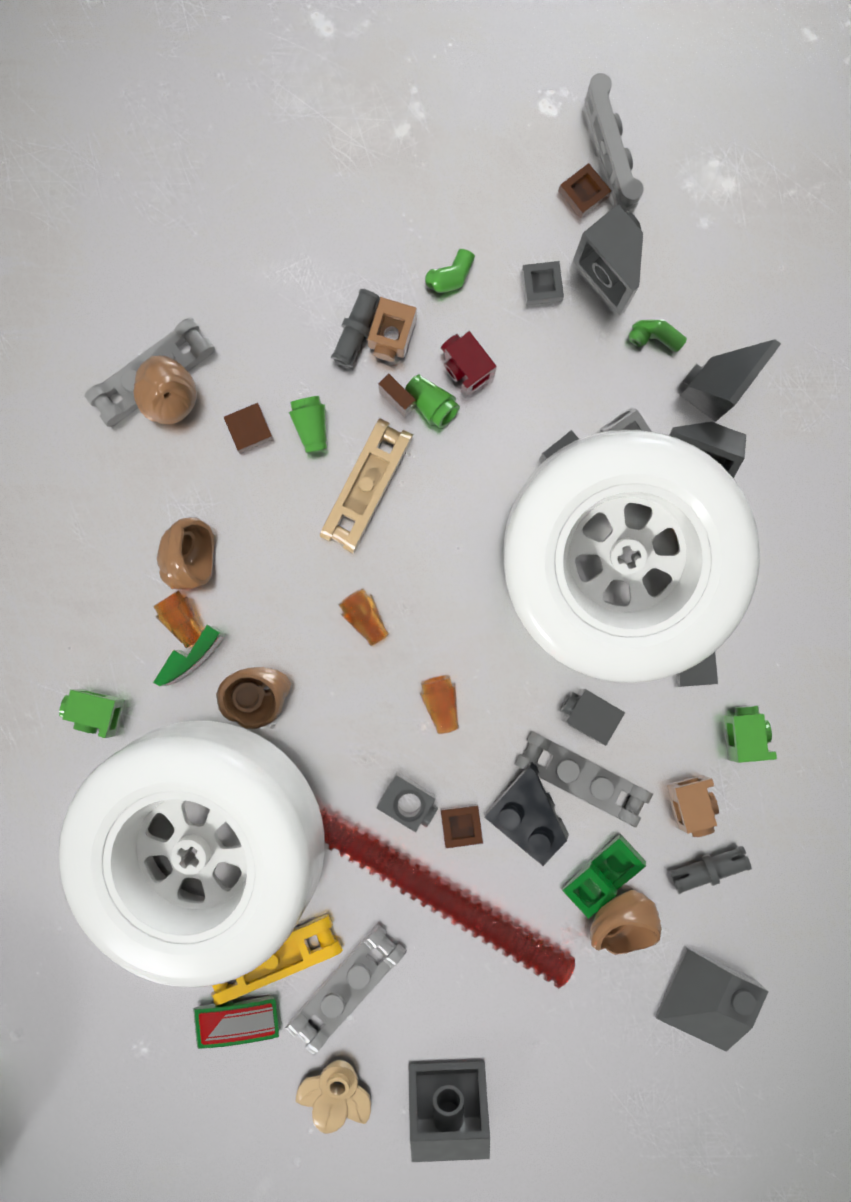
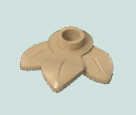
[295,1060,371,1134]

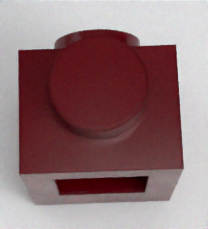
[441,331,497,398]

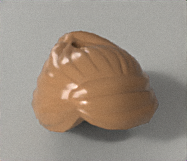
[133,355,197,424]
[157,517,214,589]
[216,667,291,729]
[590,890,662,955]

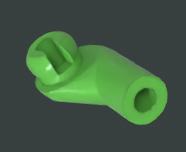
[425,249,475,293]
[628,319,687,352]

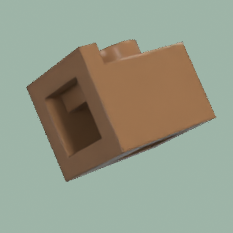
[367,297,417,362]
[667,775,719,837]

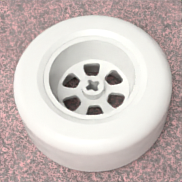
[504,430,760,683]
[58,720,324,988]

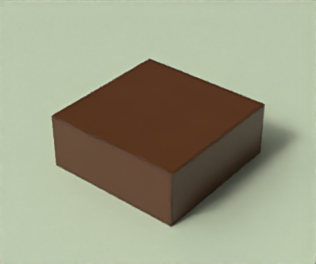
[558,163,611,218]
[378,373,416,418]
[224,402,274,453]
[440,804,483,849]

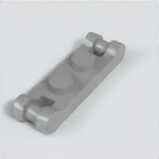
[585,73,644,213]
[84,317,215,427]
[515,731,653,828]
[285,924,407,1055]

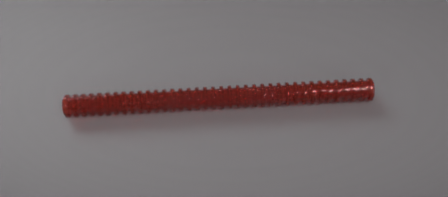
[317,802,575,989]

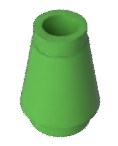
[405,374,460,428]
[289,396,327,453]

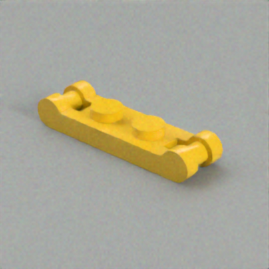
[211,914,343,1005]

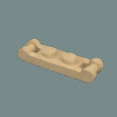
[320,418,413,553]

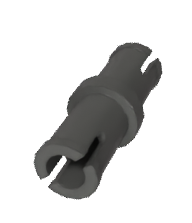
[331,288,380,367]
[670,846,752,894]

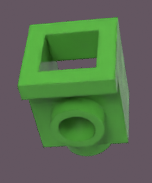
[59,689,125,738]
[724,705,777,763]

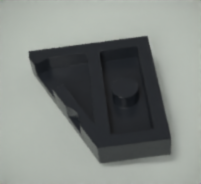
[484,762,569,866]

